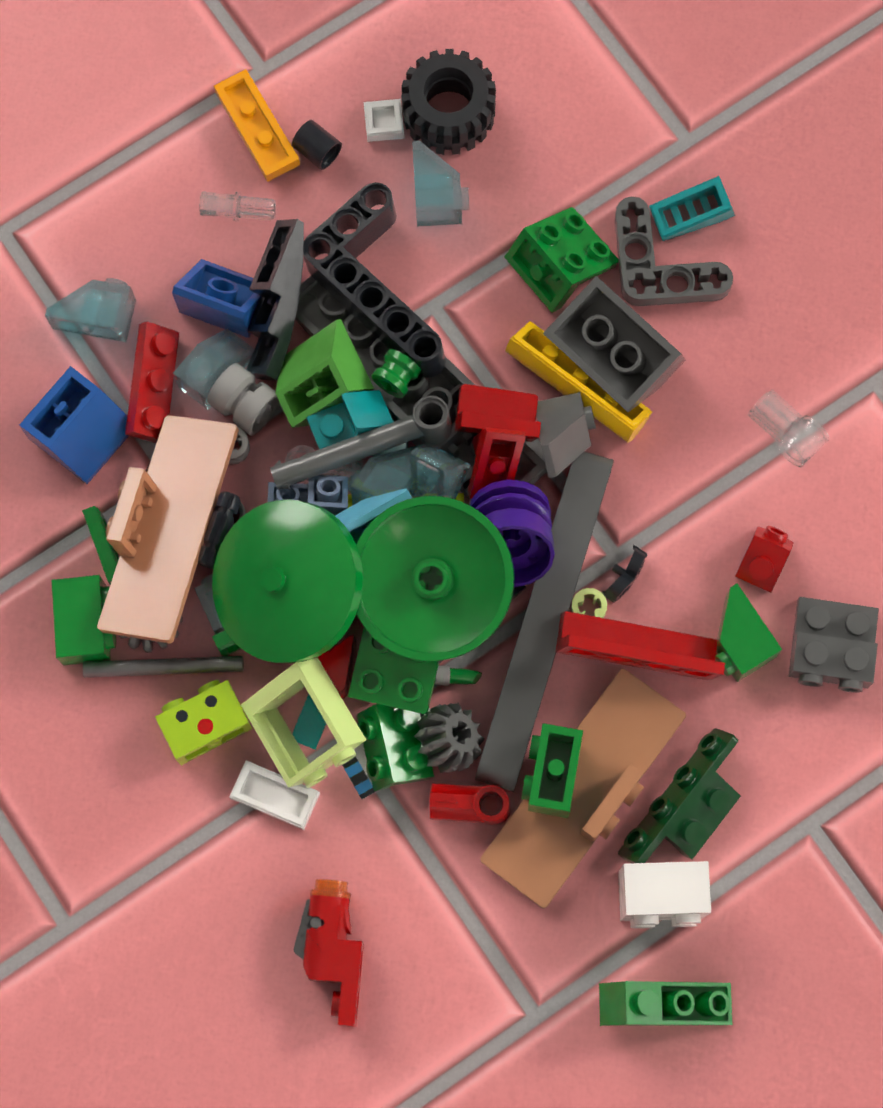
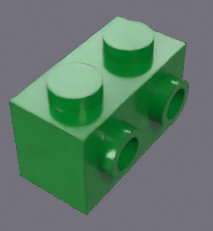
[521,723,583,818]

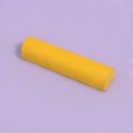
[505,321,653,443]

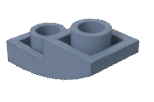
[267,475,348,516]

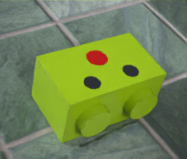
[155,680,253,765]

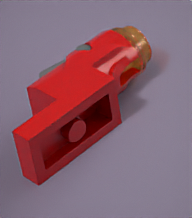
[294,879,364,1027]

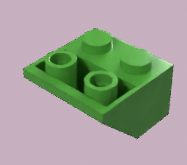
[275,319,374,428]

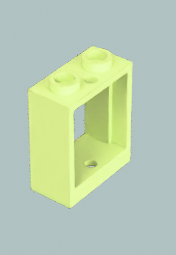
[241,658,366,788]

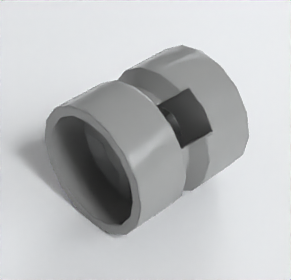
[207,363,280,435]

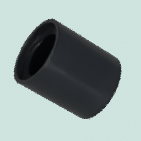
[292,120,342,170]

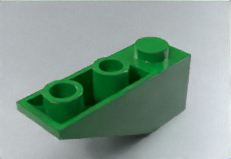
[599,981,733,1026]

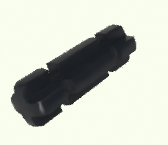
[198,491,241,569]

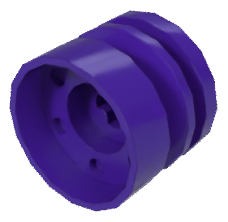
[469,479,555,587]

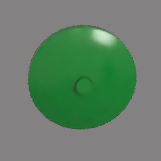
[356,496,514,661]
[212,499,363,663]

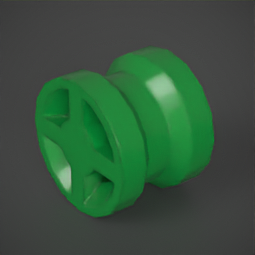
[371,349,421,398]

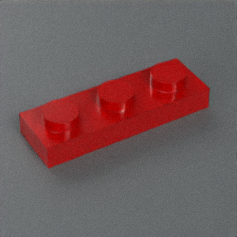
[125,321,180,443]

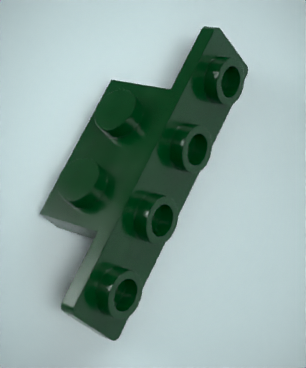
[618,728,741,863]

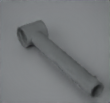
[270,396,452,490]

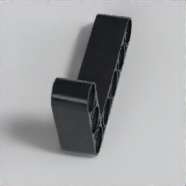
[303,182,446,378]

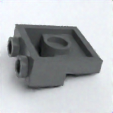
[788,597,879,693]

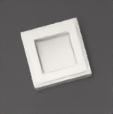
[364,99,404,142]

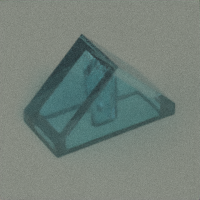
[410,447,470,499]

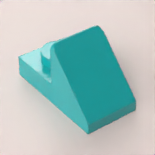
[306,390,393,449]

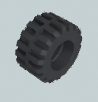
[401,49,496,155]

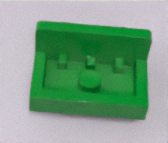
[357,704,435,791]

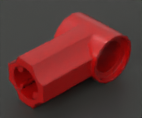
[429,783,511,826]

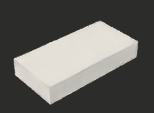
[229,760,320,830]

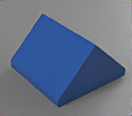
[172,259,261,338]

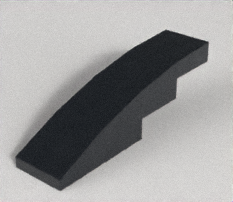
[246,219,304,380]

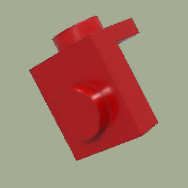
[735,526,794,593]

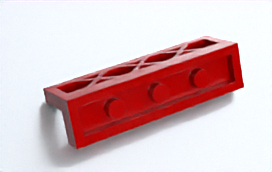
[555,611,725,680]

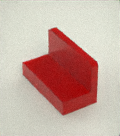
[455,384,541,442]

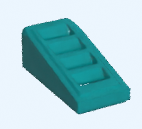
[649,176,735,241]

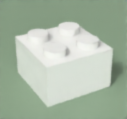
[618,861,711,928]

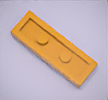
[214,69,300,182]

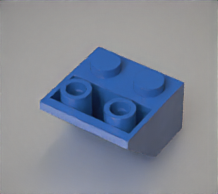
[19,366,129,484]

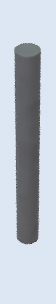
[83,656,244,678]

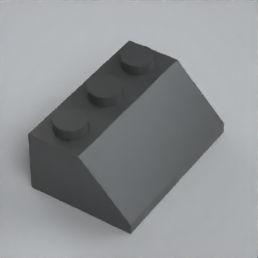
[543,276,686,412]

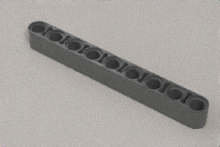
[475,452,614,792]

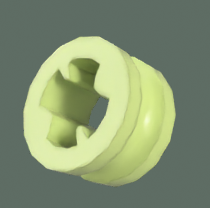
[571,588,607,618]

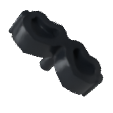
[601,544,647,603]

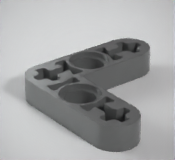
[615,196,733,306]

